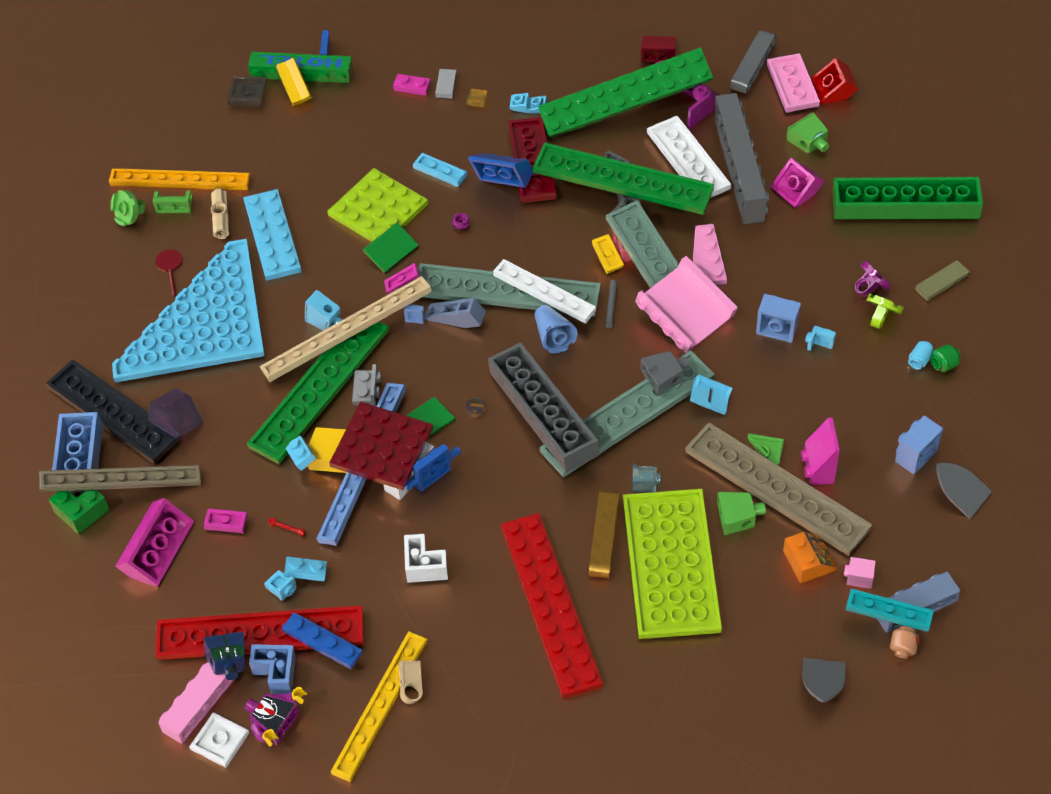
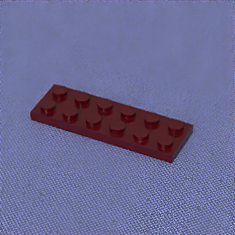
[508,117,556,203]

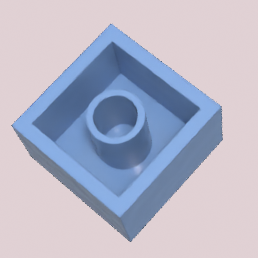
[756,294,801,343]
[895,415,943,475]

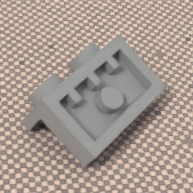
[352,364,381,406]

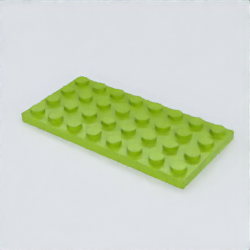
[623,489,722,639]

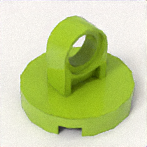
[866,293,904,329]

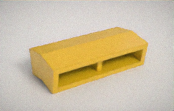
[276,58,312,106]

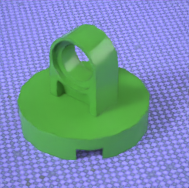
[111,190,146,226]

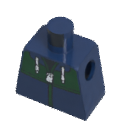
[204,631,244,680]

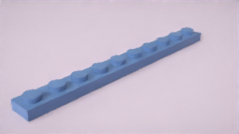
[317,383,406,546]

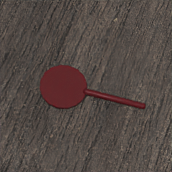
[155,249,182,297]

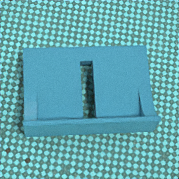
[690,374,733,415]

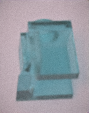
[632,463,660,492]

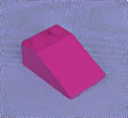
[801,417,840,486]

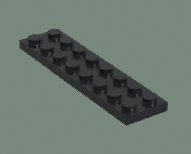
[45,359,181,464]

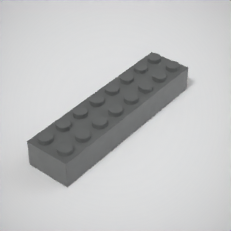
[714,93,769,224]
[488,343,600,472]

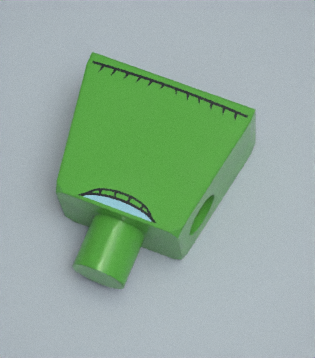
[787,112,830,153]

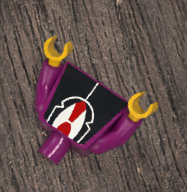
[245,687,307,747]

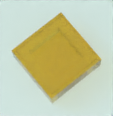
[467,89,488,107]

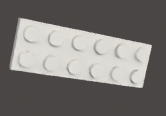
[647,116,731,197]

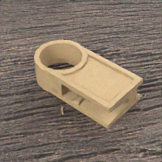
[398,661,423,705]

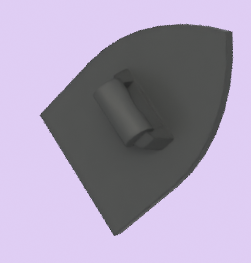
[936,463,992,519]
[802,658,846,703]

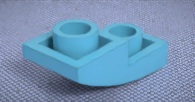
[510,93,548,113]

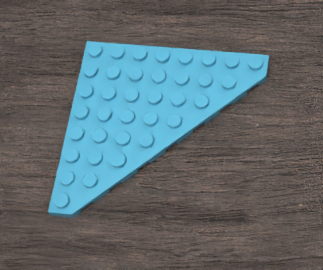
[112,239,264,382]

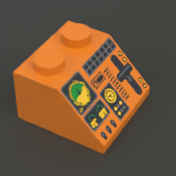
[783,532,838,583]

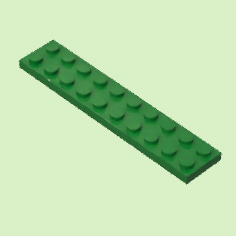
[538,48,713,139]
[533,142,714,215]
[247,322,389,464]

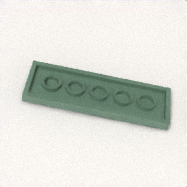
[605,200,679,288]

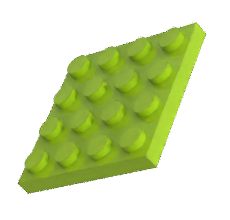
[328,168,428,242]

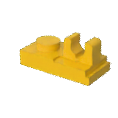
[592,234,624,274]

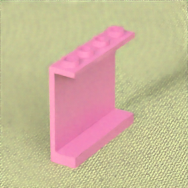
[636,256,738,353]

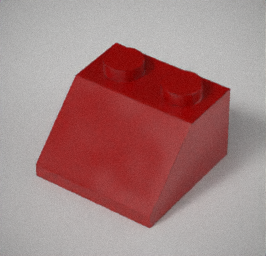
[811,58,858,104]

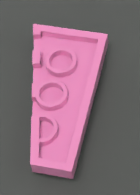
[693,224,727,285]

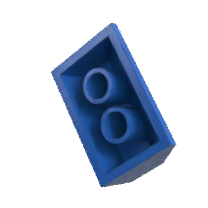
[468,153,533,188]

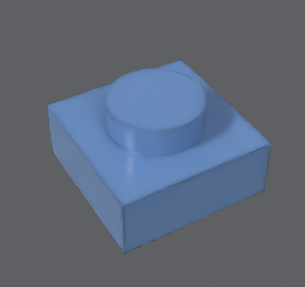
[404,304,425,324]

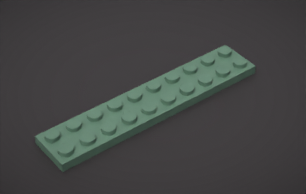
[419,263,601,317]
[540,350,715,478]

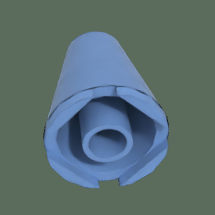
[534,305,577,354]

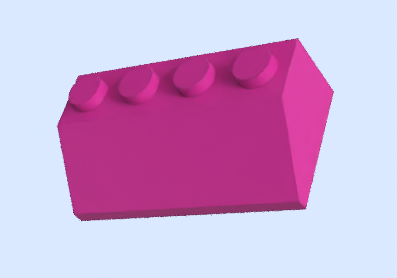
[115,498,194,586]

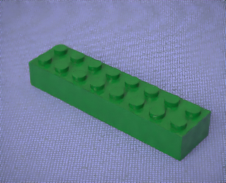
[832,177,983,219]

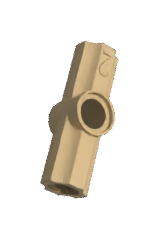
[211,189,230,239]

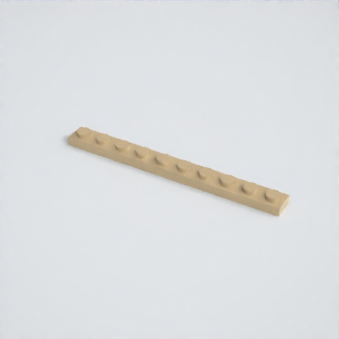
[260,276,432,382]

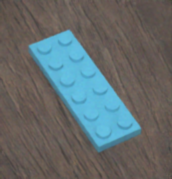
[243,189,301,281]

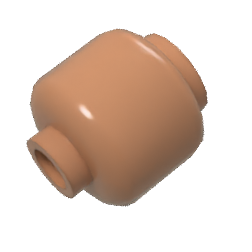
[890,626,920,659]

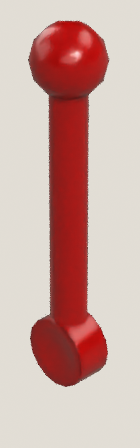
[268,517,306,536]

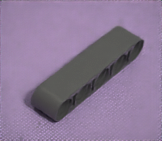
[730,30,777,94]

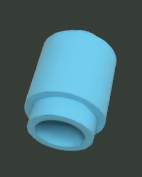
[908,341,934,370]

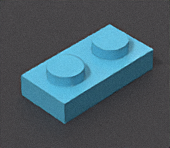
[286,436,316,471]
[284,556,327,581]

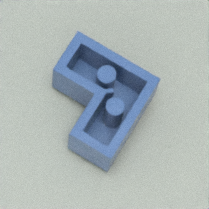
[249,645,296,694]

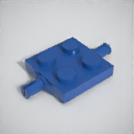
[405,444,461,492]

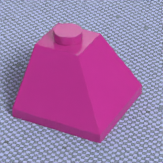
[770,158,825,208]

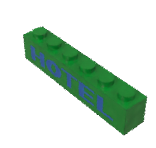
[248,52,353,83]

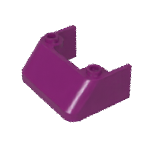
[655,61,720,130]

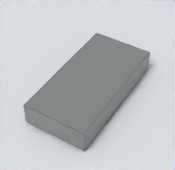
[435,69,457,98]

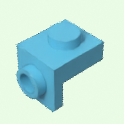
[805,326,836,351]
[264,570,297,601]

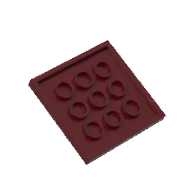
[329,401,433,490]

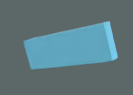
[413,153,467,187]

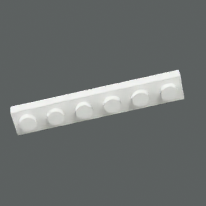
[493,259,596,324]

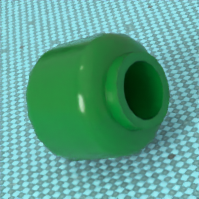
[931,344,961,372]

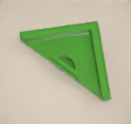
[748,433,784,466]

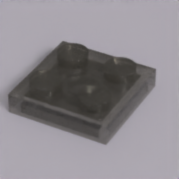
[227,76,267,107]

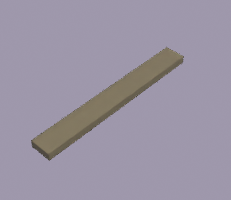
[39,465,201,492]

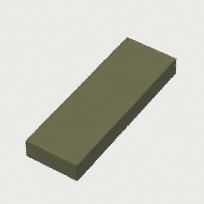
[915,260,970,301]

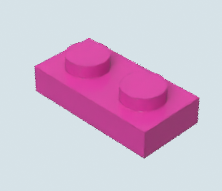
[393,74,431,96]
[384,263,421,295]
[204,509,248,533]

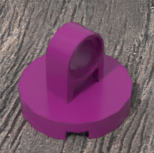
[855,260,892,297]

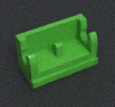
[153,190,193,213]

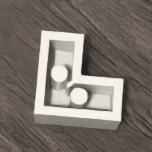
[404,534,448,583]

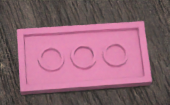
[767,53,820,112]

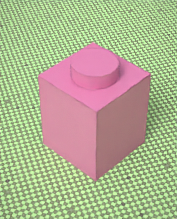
[844,557,875,589]

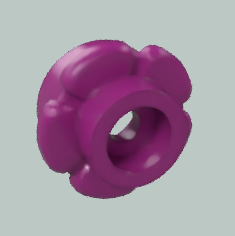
[452,213,470,229]

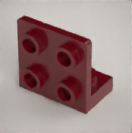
[641,36,676,63]

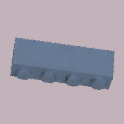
[877,572,961,633]

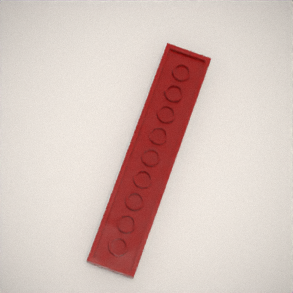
[501,513,603,699]
[155,605,364,660]

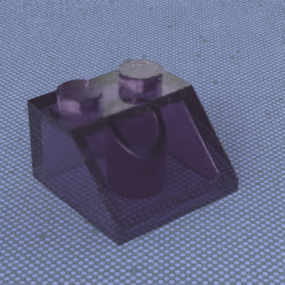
[148,388,203,439]

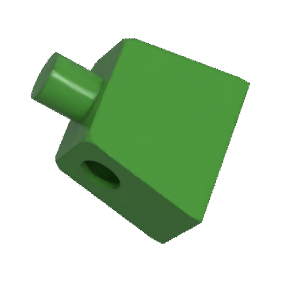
[717,492,766,535]

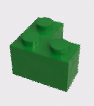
[49,490,109,534]

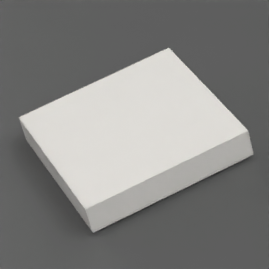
[189,712,249,768]

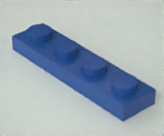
[282,613,363,669]

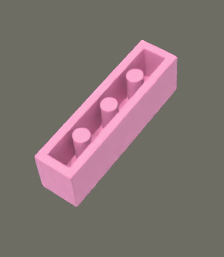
[158,662,233,744]

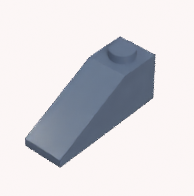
[424,298,486,328]

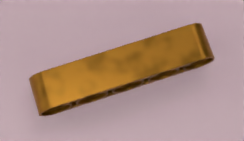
[589,490,620,578]

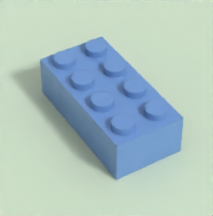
[52,412,103,493]

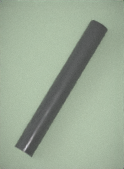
[605,280,618,328]

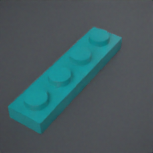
[846,589,934,632]

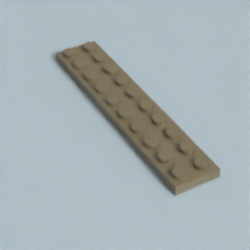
[685,423,872,556]

